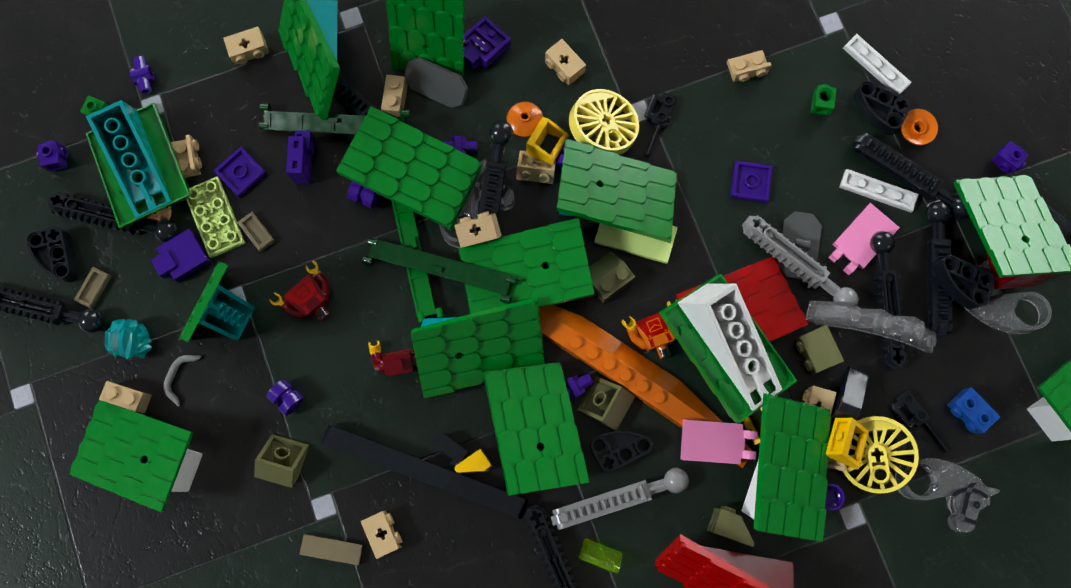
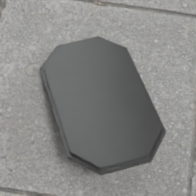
[404,57,468,108]
[778,211,822,280]

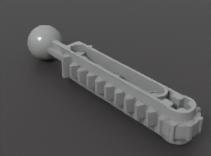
[742,215,859,311]
[550,468,689,530]

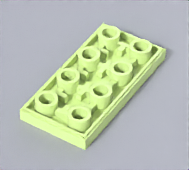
[186,176,246,258]
[594,223,678,264]

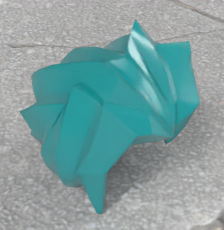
[105,318,152,360]

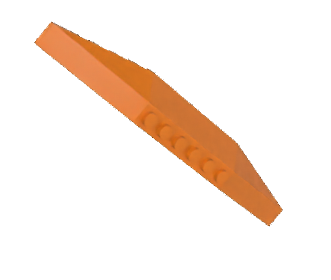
[539,305,751,468]

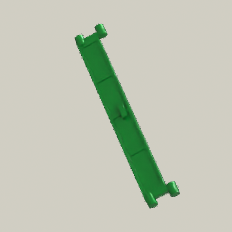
[391,200,445,323]

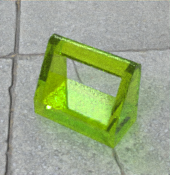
[578,538,623,574]

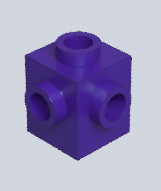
[36,141,68,172]
[991,141,1029,174]

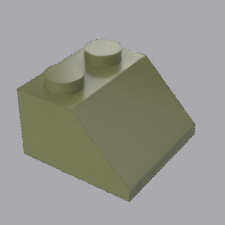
[589,251,635,304]
[795,325,844,375]
[577,376,635,431]
[254,434,309,488]
[707,506,754,547]

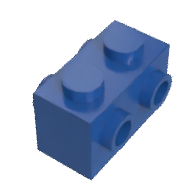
[947,387,1000,434]

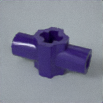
[129,56,155,94]
[444,136,477,154]
[565,373,594,400]

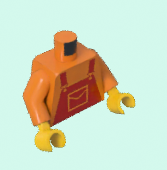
[621,300,677,359]

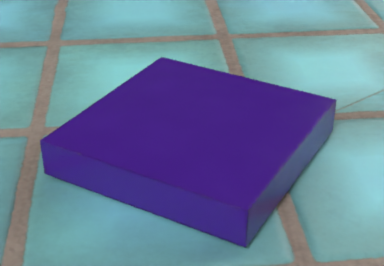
[214,146,267,198]
[730,160,773,203]

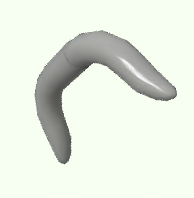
[164,355,202,406]

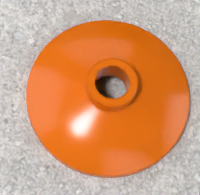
[507,102,543,137]
[901,109,938,145]

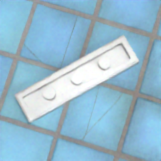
[843,34,912,95]
[839,169,919,213]

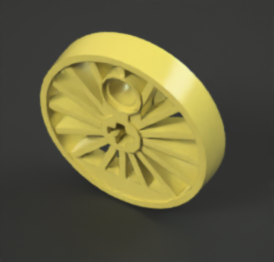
[569,89,639,155]
[843,416,919,494]

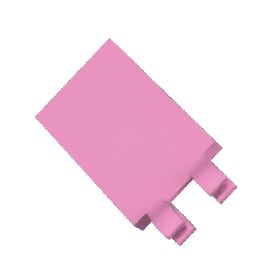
[828,203,900,275]
[680,419,758,464]

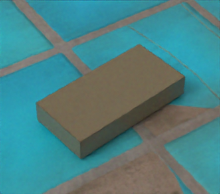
[237,211,275,252]
[74,267,112,309]

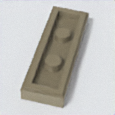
[299,534,363,565]

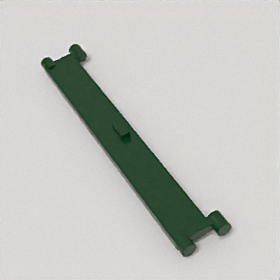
[259,103,412,134]
[362,238,518,304]

